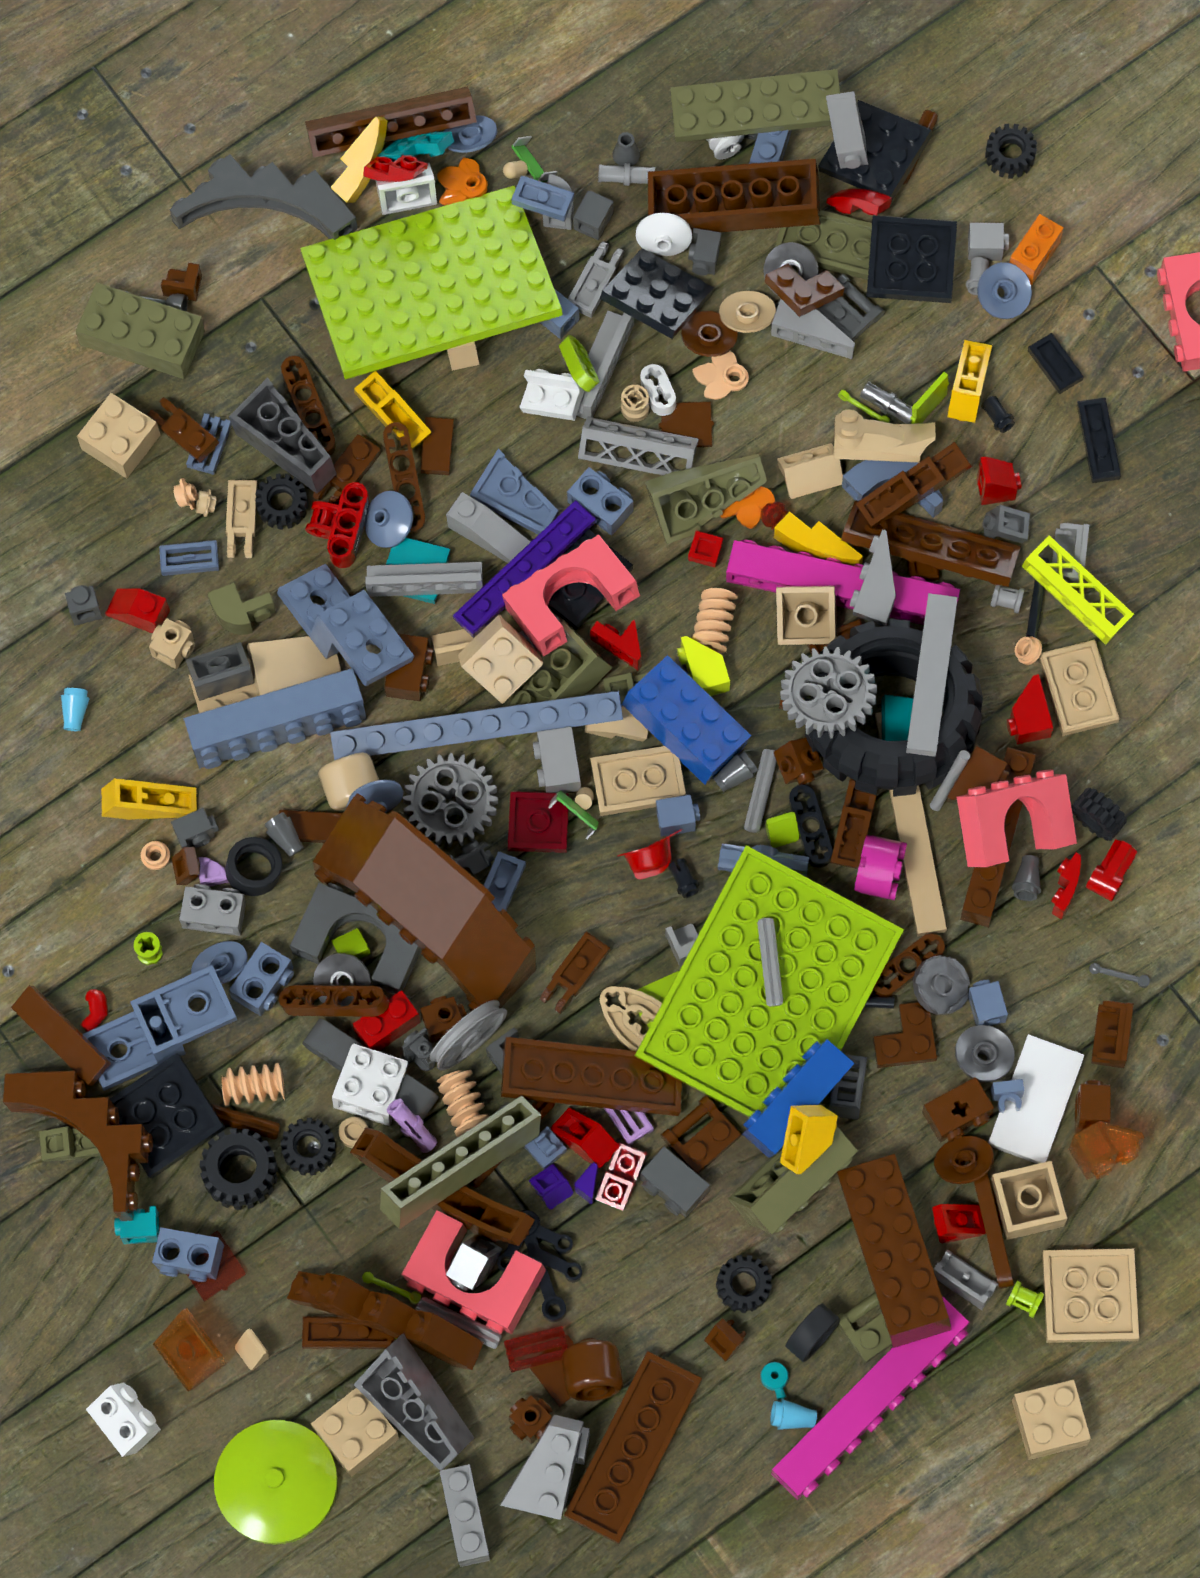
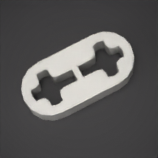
[640,364,676,416]

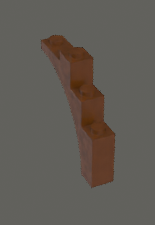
[3,1070,153,1221]
[350,1128,535,1246]
[287,1271,484,1370]

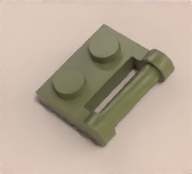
[837,1293,892,1364]

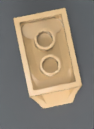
[834,409,936,463]

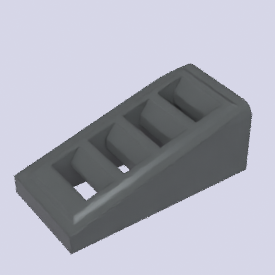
[829,1054,867,1120]

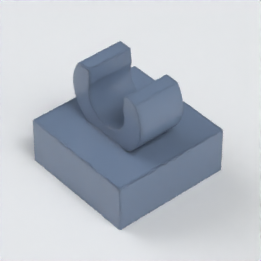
[991,1079,1024,1113]
[525,1126,567,1169]

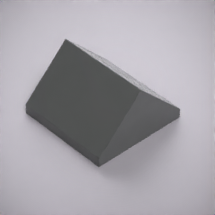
[186,642,254,701]

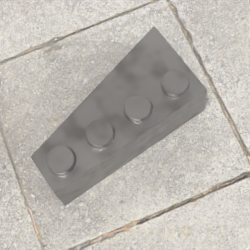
[229,377,336,494]
[354,1334,474,1470]

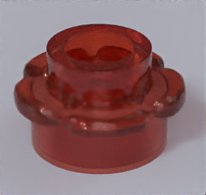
[761,501,788,530]

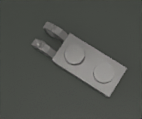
[568,241,625,318]

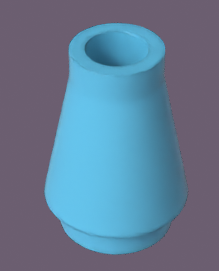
[61,688,90,731]
[770,1399,817,1430]

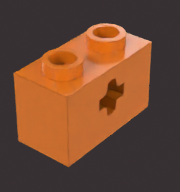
[1009,214,1064,285]

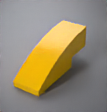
[330,116,388,203]
[354,371,432,449]
[774,511,863,566]

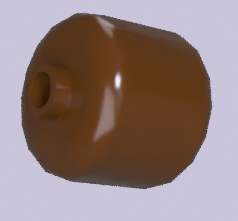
[562,1338,624,1402]

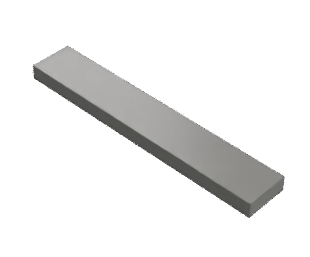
[906,593,958,757]

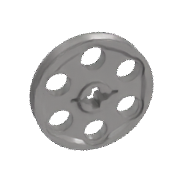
[430,1000,507,1071]

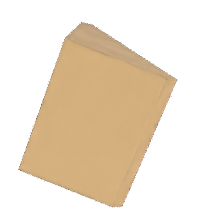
[776,586,837,645]

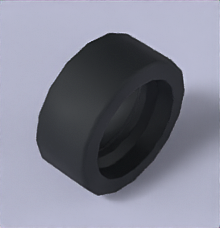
[225,837,283,896]
[785,1303,840,1362]

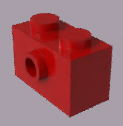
[353,990,421,1051]

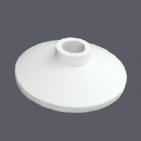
[636,213,692,256]

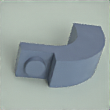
[842,460,943,518]

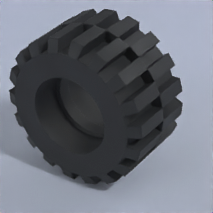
[200,1128,278,1210]

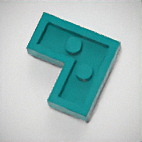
[377,132,454,162]

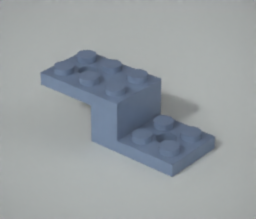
[277,564,414,687]
[83,965,237,1091]

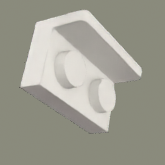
[520,369,585,421]

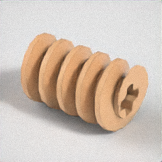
[692,588,738,653]
[222,1063,285,1106]
[436,1070,489,1137]

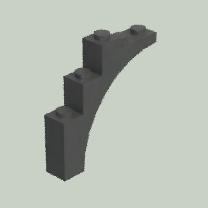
[169,154,357,240]

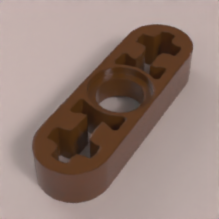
[872,933,945,997]

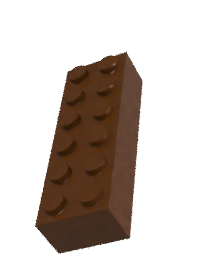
[648,158,820,234]
[837,1153,952,1348]

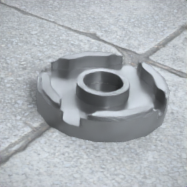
[913,955,970,1015]

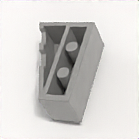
[500,1415,584,1520]

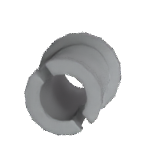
[966,257,989,295]

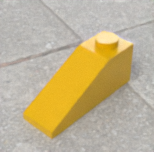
[947,340,992,423]
[101,778,197,820]

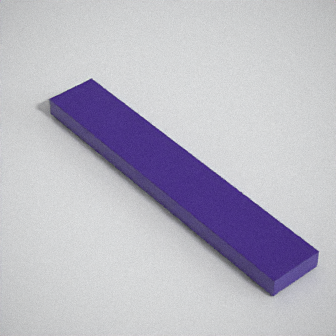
[453,500,596,638]

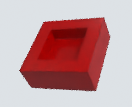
[688,531,723,568]

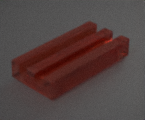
[504,1326,568,1373]

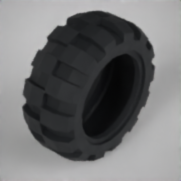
[804,619,983,797]

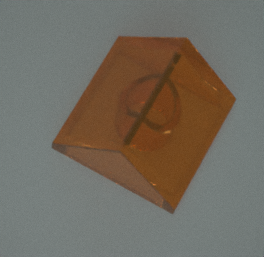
[153,1308,227,1392]

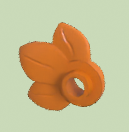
[437,158,488,206]
[720,486,775,529]

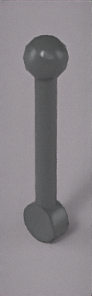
[1089,963,1150,988]

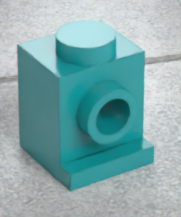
[114,1206,159,1244]

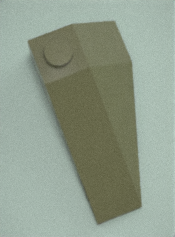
[645,454,767,544]
[509,621,612,742]

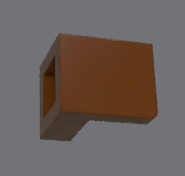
[161,263,202,301]

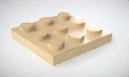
[1042,1249,1139,1343]

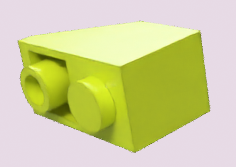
[677,636,730,696]

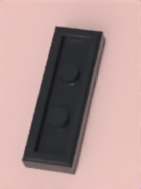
[1077,397,1121,483]

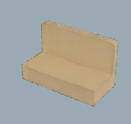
[777,443,843,499]
[431,625,488,666]

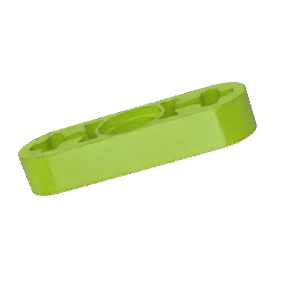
[559,335,600,392]

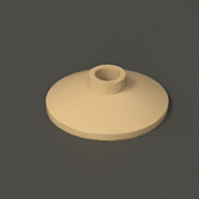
[719,291,776,333]

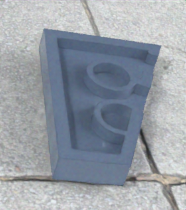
[470,449,559,535]

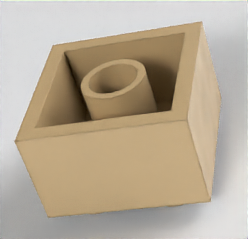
[77,393,161,479]
[458,615,543,704]
[990,1161,1067,1240]
[1012,1380,1091,1460]
[311,1388,399,1477]

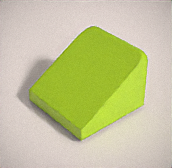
[766,812,799,848]
[331,928,371,960]

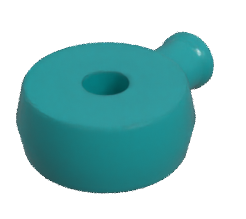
[760,1362,789,1400]

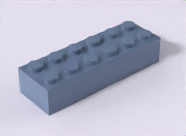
[184,668,366,769]

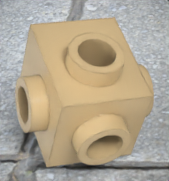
[149,618,195,669]

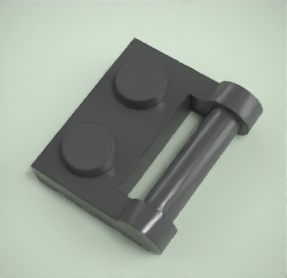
[817,274,885,341]

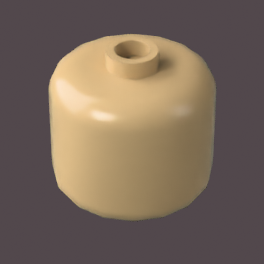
[318,752,379,811]

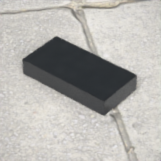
[1028,333,1084,394]

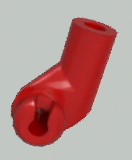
[80,989,108,1032]

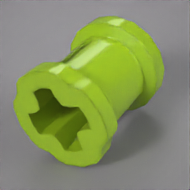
[134,932,163,965]
[1006,1280,1045,1318]

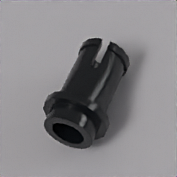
[981,396,1015,433]
[668,858,699,898]

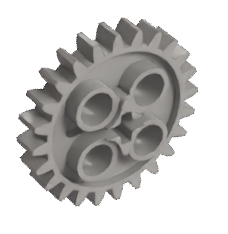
[780,646,877,738]
[403,753,498,848]

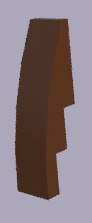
[856,442,972,528]
[830,778,878,869]

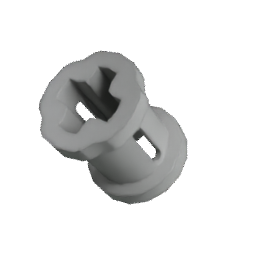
[991,585,1025,614]

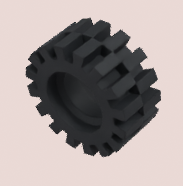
[985,123,1037,179]
[255,473,308,530]
[1071,788,1127,841]
[281,1118,336,1176]
[716,1255,772,1313]

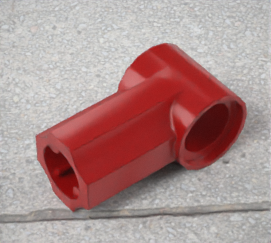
[1085,839,1137,902]

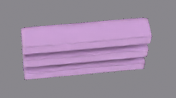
[604,1108,654,1146]

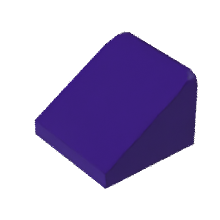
[575,1163,598,1205]
[529,1164,573,1210]

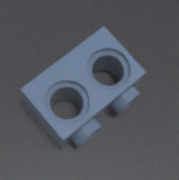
[567,467,634,536]
[228,942,294,1016]
[152,1227,224,1282]

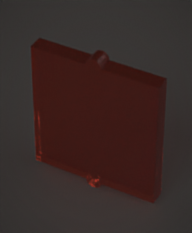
[176,1230,246,1302]

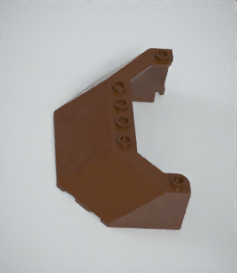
[313,793,537,1011]

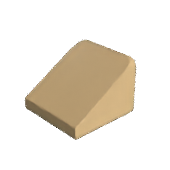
[235,1329,269,1370]

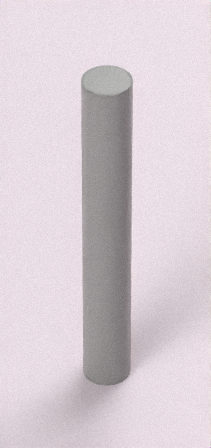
[930,750,970,811]

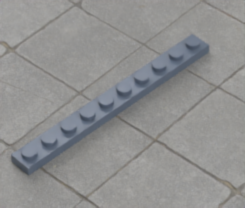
[330,690,623,760]

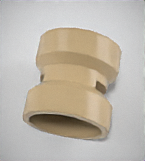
[621,385,649,422]

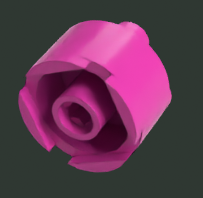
[854,835,907,901]

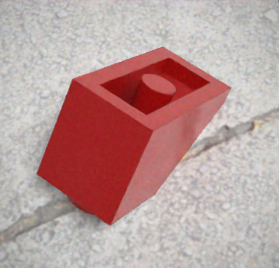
[976,456,1021,505]
[105,588,170,634]
[1007,674,1053,745]
[550,1107,620,1168]

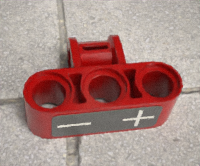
[305,482,370,568]

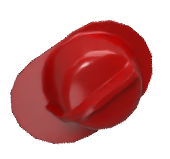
[617,829,683,880]

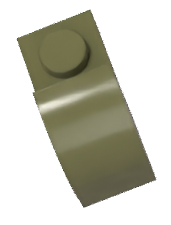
[207,583,276,635]

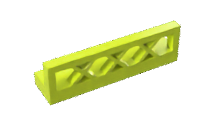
[1022,535,1134,645]

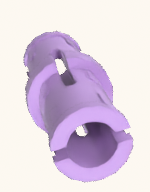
[387,1099,437,1153]

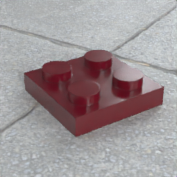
[508,792,569,853]

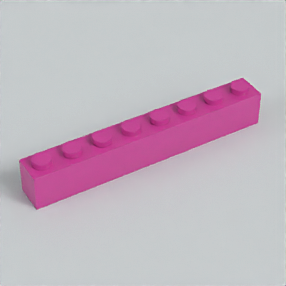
[726,539,960,625]
[771,1297,969,1500]

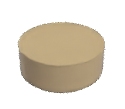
[339,1117,368,1148]

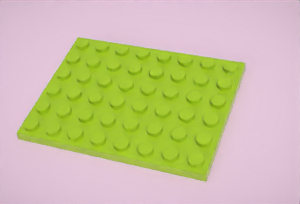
[300,186,563,380]
[634,845,904,1117]

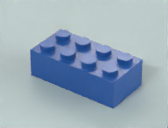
[622,655,751,785]
[742,1039,854,1158]

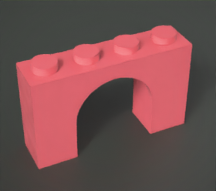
[1157,252,1200,372]
[502,534,640,657]
[957,769,1077,867]
[402,1210,546,1334]

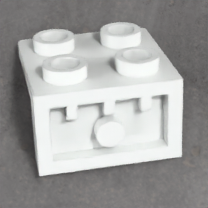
[332,1044,408,1126]

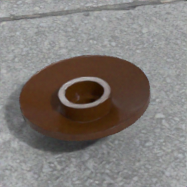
[681,311,738,357]
[934,1136,994,1184]

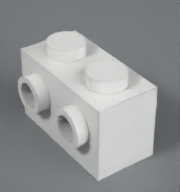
[86,1383,161,1457]

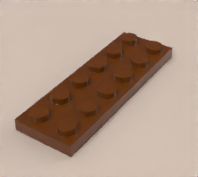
[841,501,1021,587]
[501,1037,682,1116]
[564,1351,702,1544]

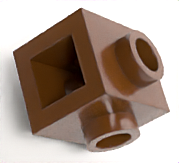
[773,738,824,785]
[420,996,467,1043]
[509,1396,553,1445]

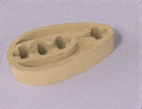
[600,986,662,1051]

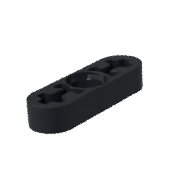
[789,785,833,868]

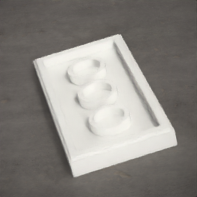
[988,1034,1084,1164]

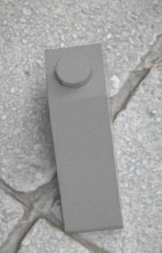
[826,91,868,169]
[771,299,855,359]
[446,492,530,563]

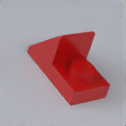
[590,620,641,670]
[932,1204,986,1243]

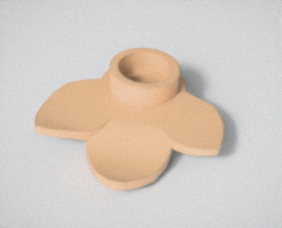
[693,351,749,400]

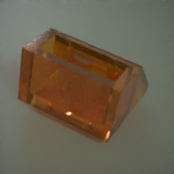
[1068,1121,1145,1180]

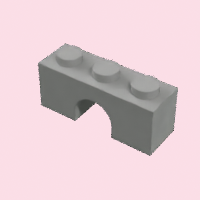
[440,1464,490,1567]

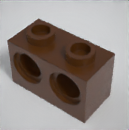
[1075,1080,1111,1135]

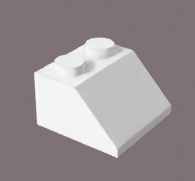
[375,163,437,215]

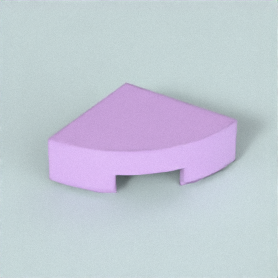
[198,857,229,887]

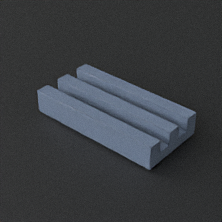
[186,413,232,475]
[159,540,219,576]

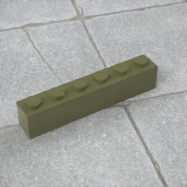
[380,1095,541,1229]

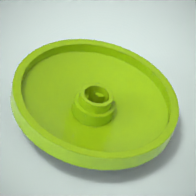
[214,1420,338,1545]

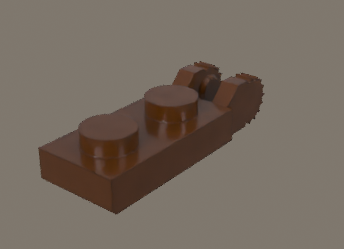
[147,397,219,463]
[313,434,381,505]
[540,931,611,1014]

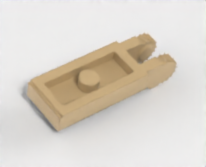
[226,480,258,558]

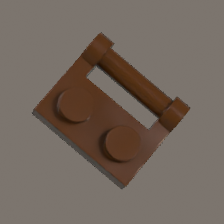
[660,1095,741,1174]

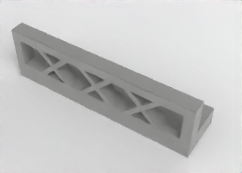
[576,311,634,419]
[578,417,699,475]
[365,562,483,597]

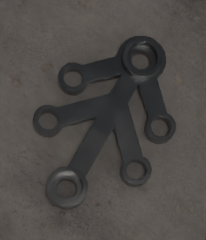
[497,1210,583,1322]

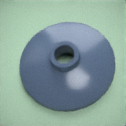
[443,115,497,153]
[977,262,1032,319]
[365,491,413,548]
[346,780,403,813]
[191,941,248,984]

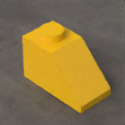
[780,1105,838,1174]

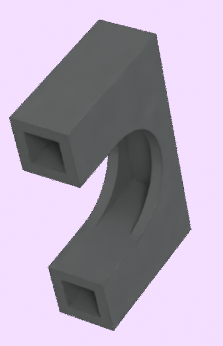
[290,883,422,995]

